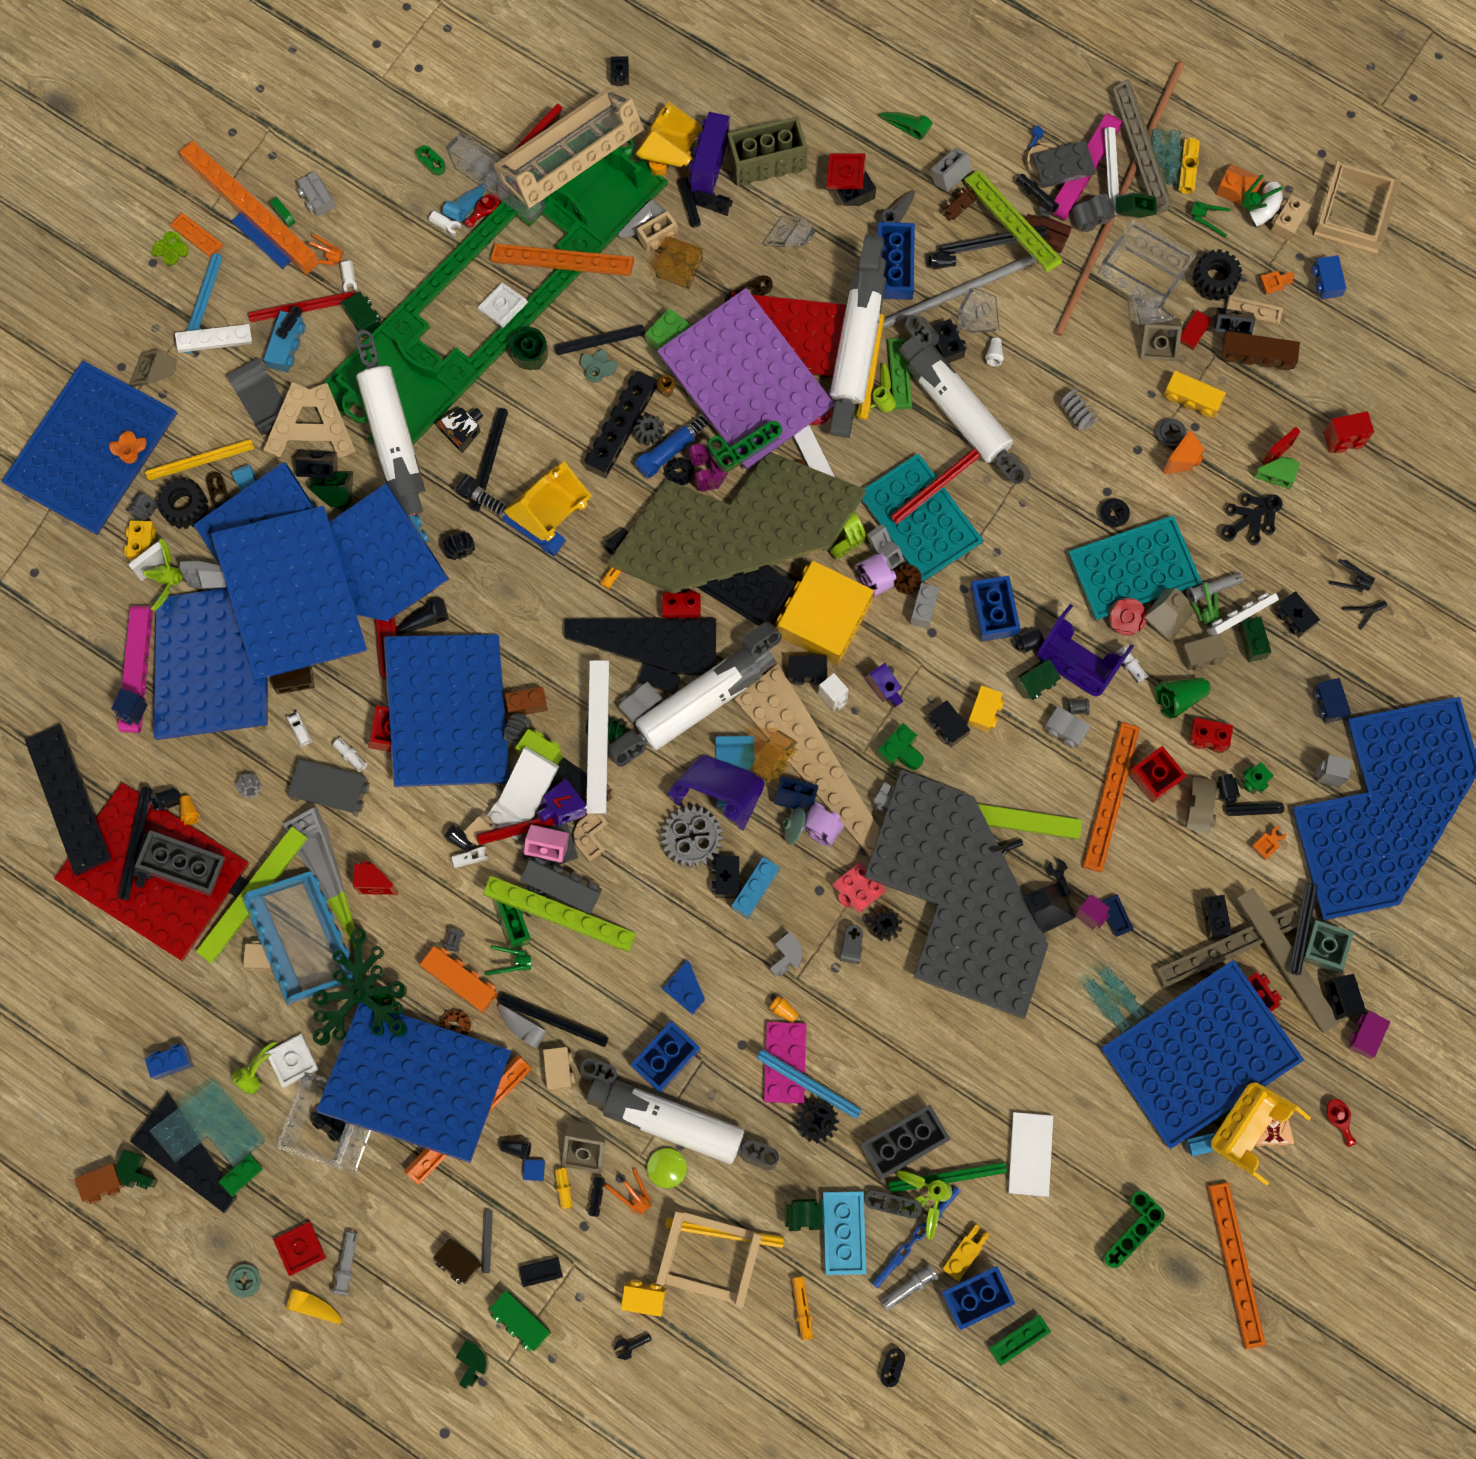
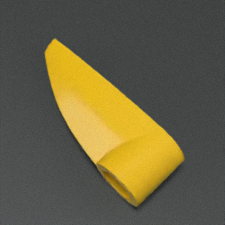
[285,1289,343,1325]

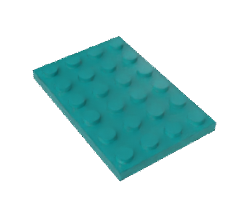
[861,453,984,583]
[1068,515,1202,621]

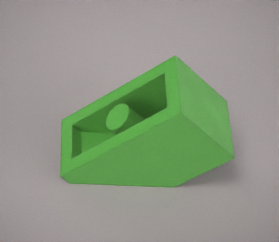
[1254,457,1300,489]

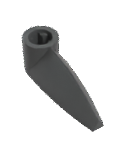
[881,190,915,223]

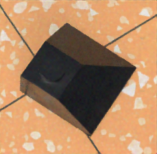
[1024,883,1076,933]

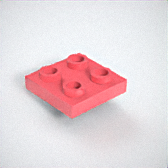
[833,862,887,913]

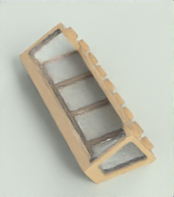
[494,87,644,209]

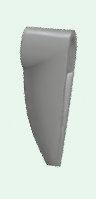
[618,199,666,238]
[498,1004,547,1049]

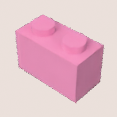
[524,825,569,863]

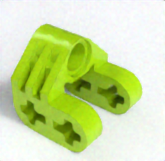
[830,512,867,559]

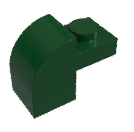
[117,1149,158,1190]
[456,1339,489,1389]

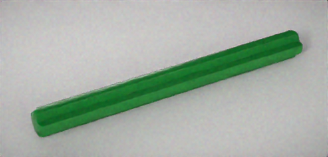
[888,1161,1007,1193]

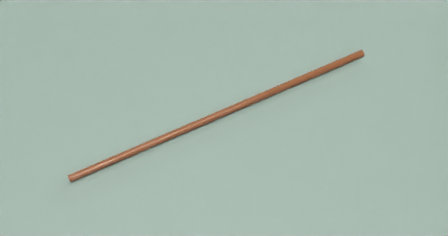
[1055,61,1185,336]

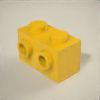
[124,521,157,562]
[967,685,1005,733]
[621,1279,667,1317]

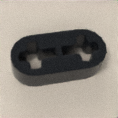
[880,1348,905,1387]

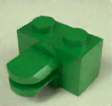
[876,723,924,770]

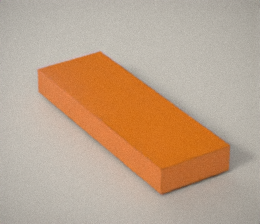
[170,212,223,258]

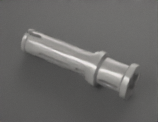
[1186,572,1244,604]
[331,1232,359,1296]
[880,1263,939,1312]

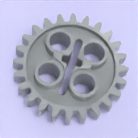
[661,806,724,869]

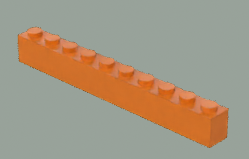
[179,140,319,275]

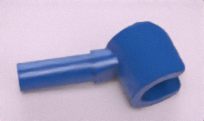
[1027,125,1043,151]

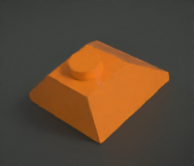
[1216,164,1264,207]
[1163,430,1205,474]

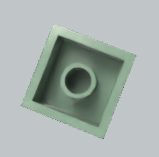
[1303,920,1354,973]

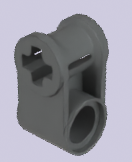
[840,925,863,964]

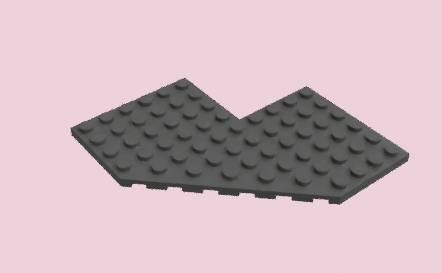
[864,769,1048,1019]

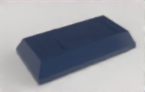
[1101,894,1134,937]

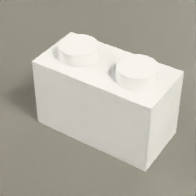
[818,673,849,712]

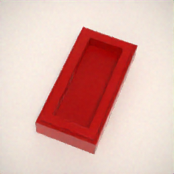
[1180,310,1212,350]

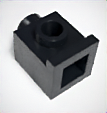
[610,56,629,86]

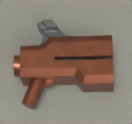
[1018,206,1072,254]

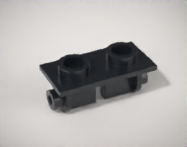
[695,190,733,216]
[310,1109,351,1144]

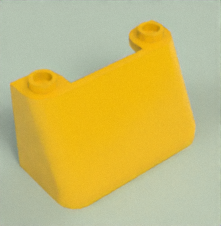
[635,101,702,167]
[504,461,592,541]

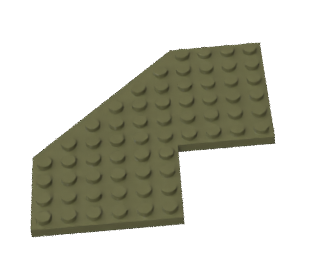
[608,452,866,594]

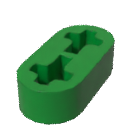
[416,145,446,176]
[268,196,296,228]

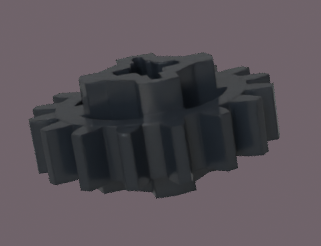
[796,1099,839,1144]

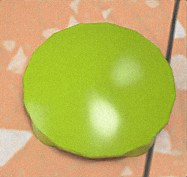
[647,1148,687,1188]

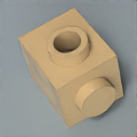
[464,812,498,846]

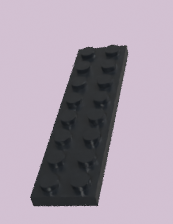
[25,724,113,876]

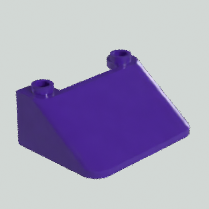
[668,755,765,831]

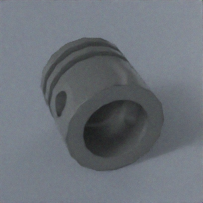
[127,493,158,521]

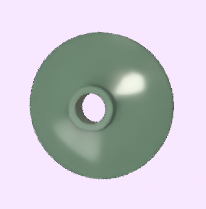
[783,807,805,845]

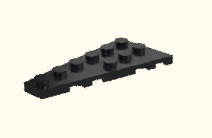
[130,1093,238,1213]

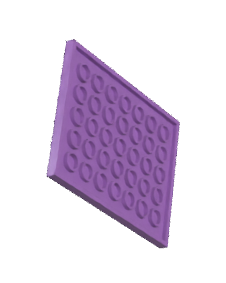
[657,288,835,470]

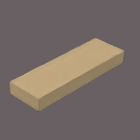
[1226,295,1283,327]

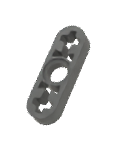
[865,1190,923,1219]

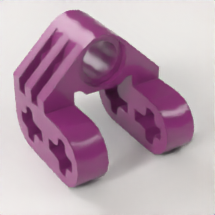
[689,444,729,492]

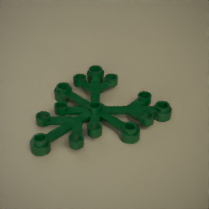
[313,928,407,1046]

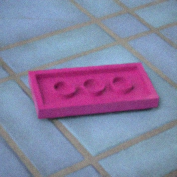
[764,1022,806,1104]

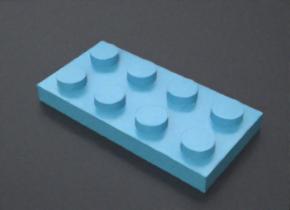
[823,1191,866,1275]

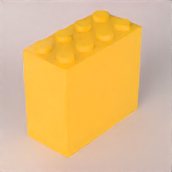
[776,561,874,666]

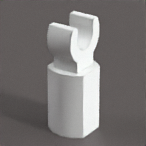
[429,210,461,237]
[340,260,358,293]

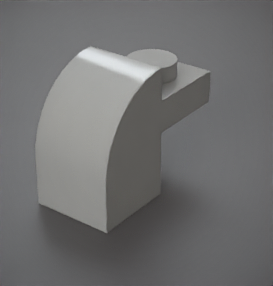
[867,524,905,569]
[770,932,802,977]

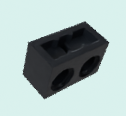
[932,318,967,363]

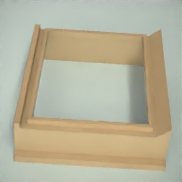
[1313,161,1401,255]
[656,1211,762,1308]

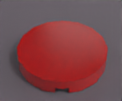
[1109,598,1146,636]

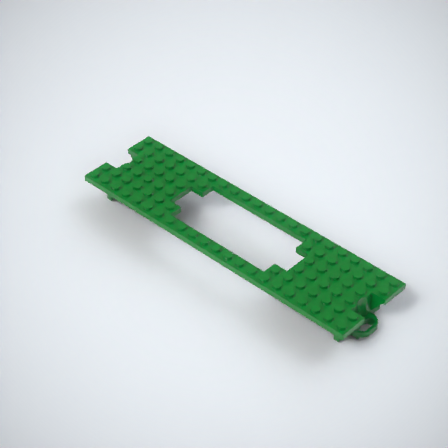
[321,124,668,446]

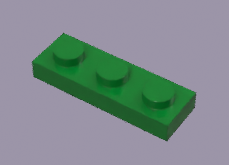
[989,1314,1051,1366]

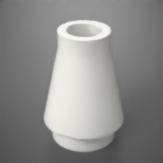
[985,338,1004,367]

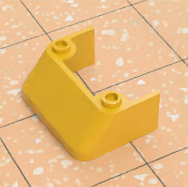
[1211,1083,1311,1186]

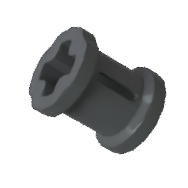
[1068,698,1090,715]
[442,928,465,953]

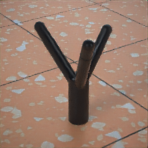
[1342,600,1387,630]
[991,838,1023,856]

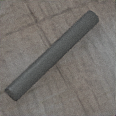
[482,1211,493,1273]

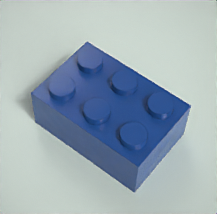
[970,575,1021,642]
[630,1021,701,1095]
[941,1266,1015,1331]

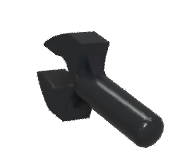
[1047,859,1071,895]
[614,1334,652,1360]

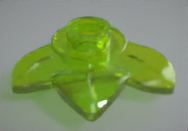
[152,231,188,267]

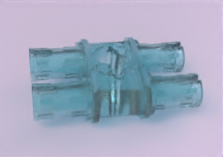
[1151,128,1182,185]
[1084,966,1146,1033]

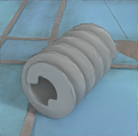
[1060,388,1099,431]

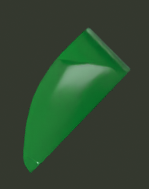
[880,112,933,140]

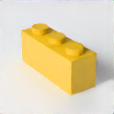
[1163,370,1226,418]

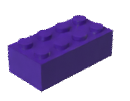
[689,112,730,195]

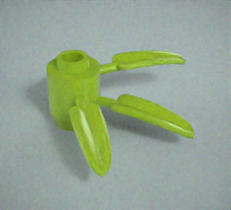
[854,363,896,417]
[143,539,183,611]
[232,1042,278,1096]
[897,1170,952,1240]

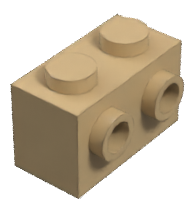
[1271,195,1311,241]
[637,211,678,252]

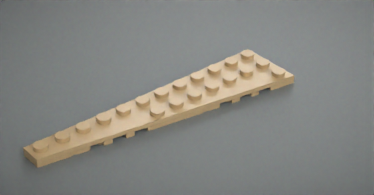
[734,664,880,858]

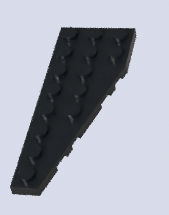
[697,565,797,626]
[564,618,716,675]

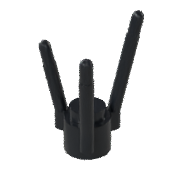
[1329,559,1375,593]

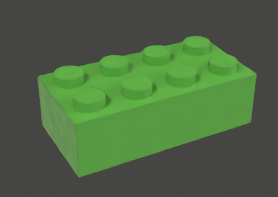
[645,308,692,351]

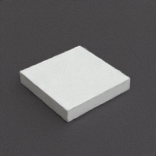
[477,282,528,328]
[128,542,165,581]
[266,1034,319,1088]

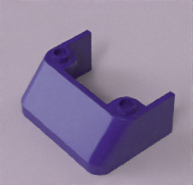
[1038,603,1134,696]

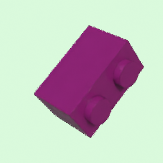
[1075,894,1110,930]
[1348,1011,1391,1059]

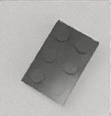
[1033,140,1096,188]

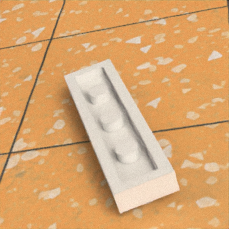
[175,324,252,353]
[1207,592,1279,636]

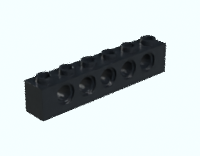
[584,370,658,479]

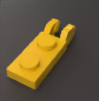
[942,1224,990,1282]

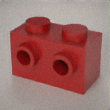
[662,591,701,618]
[1188,718,1233,753]
[1247,972,1282,1012]

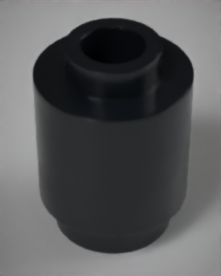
[1014,628,1044,654]
[1217,774,1240,804]
[150,787,181,811]

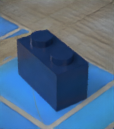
[1313,678,1351,724]
[111,688,148,726]
[774,776,819,813]

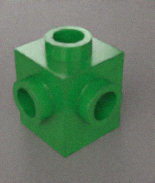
[1240,762,1274,795]

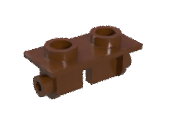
[940,187,976,221]

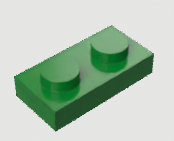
[219,1154,263,1197]

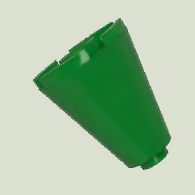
[1155,678,1211,719]

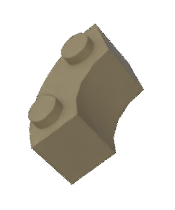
[1185,777,1219,833]

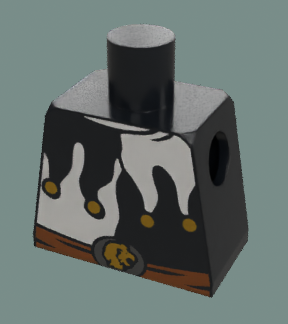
[436,408,483,453]

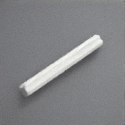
[1104,127,1119,215]

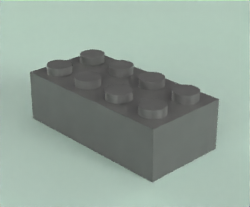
[135,830,225,897]
[860,1104,951,1181]

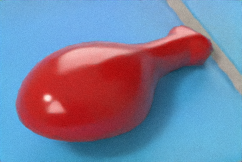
[464,194,500,228]
[1326,1098,1357,1147]

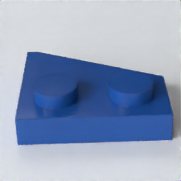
[663,960,705,1015]

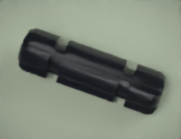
[276,305,302,339]
[588,1177,605,1217]

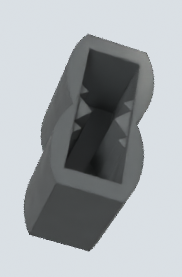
[1072,193,1115,232]

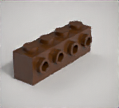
[1220,331,1300,370]

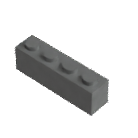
[520,856,602,914]

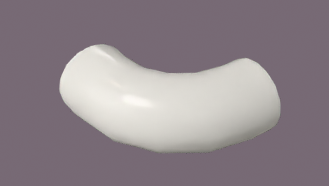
[1250,182,1283,227]

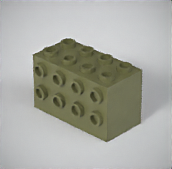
[727,116,808,186]

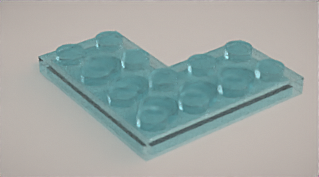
[150,1080,265,1167]

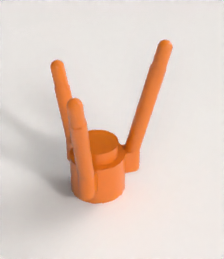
[309,234,343,266]
[605,1168,652,1215]

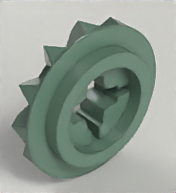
[228,1265,261,1298]

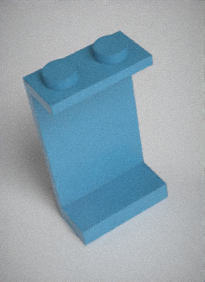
[716,736,756,811]

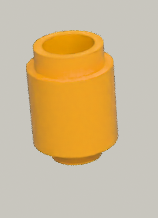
[649,160,668,177]

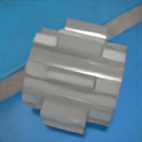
[236,773,262,798]

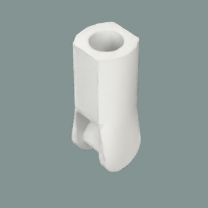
[286,711,312,747]
[451,847,489,868]

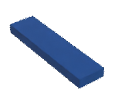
[232,213,291,269]

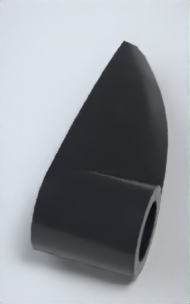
[397,599,449,634]

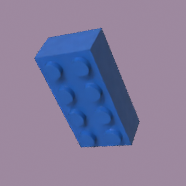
[877,222,915,300]

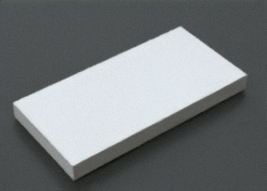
[498,746,559,821]
[1008,1112,1053,1197]

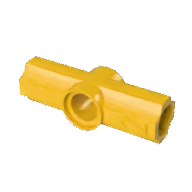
[1178,138,1200,194]

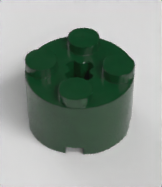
[510,327,548,370]
[783,1199,825,1231]

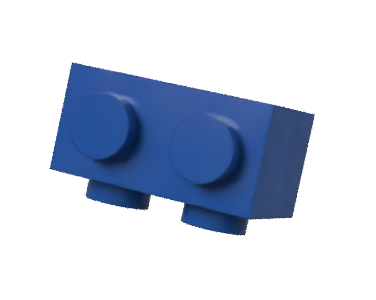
[1312,255,1347,299]
[145,1044,194,1080]

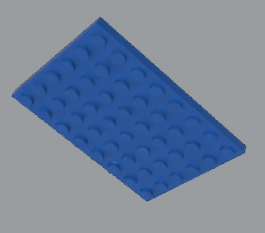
[1,361,178,535]
[211,506,367,681]
[154,588,268,740]
[384,635,510,787]
[1101,960,1304,1149]
[316,1003,511,1163]

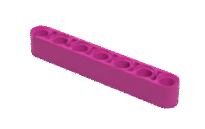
[1049,113,1123,221]
[118,606,153,733]

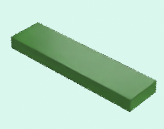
[888,338,912,410]

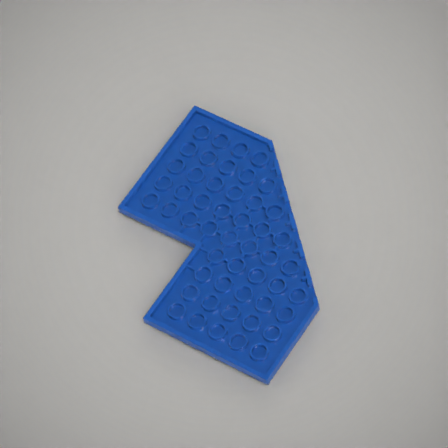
[194,462,449,621]
[1292,697,1476,921]

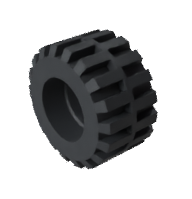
[1192,249,1242,301]
[157,477,209,529]

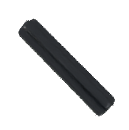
[678,177,701,228]
[1226,802,1284,816]

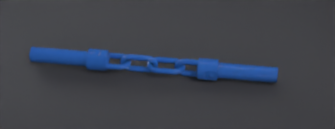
[871,1186,961,1289]

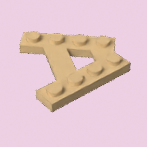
[263,382,356,459]

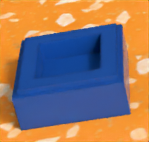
[523,1159,545,1181]

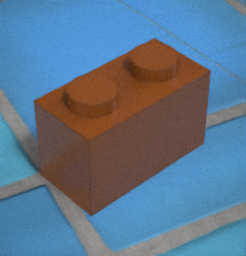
[505,687,548,717]
[74,1163,125,1204]

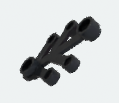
[1221,494,1283,546]

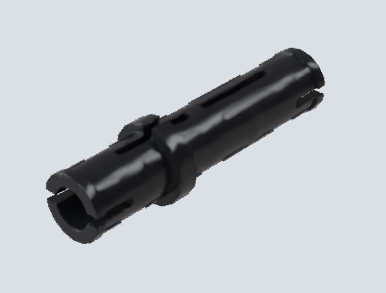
[1016,173,1059,213]

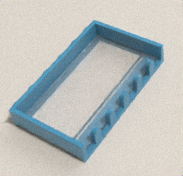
[243,871,355,1006]

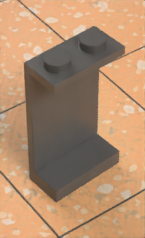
[227,358,284,435]
[287,759,370,817]

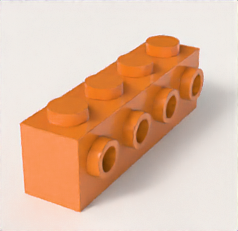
[419,946,498,1014]

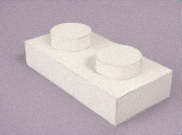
[488,802,525,840]

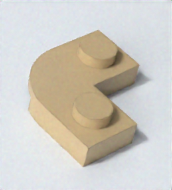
[574,814,609,863]

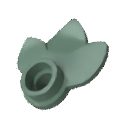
[581,349,618,383]

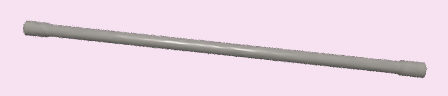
[883,255,1037,329]

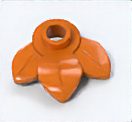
[109,430,147,464]

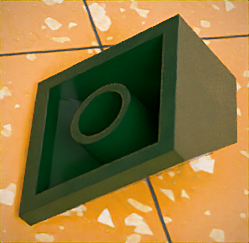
[310,471,353,509]

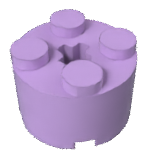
[854,553,896,598]
[803,802,844,847]

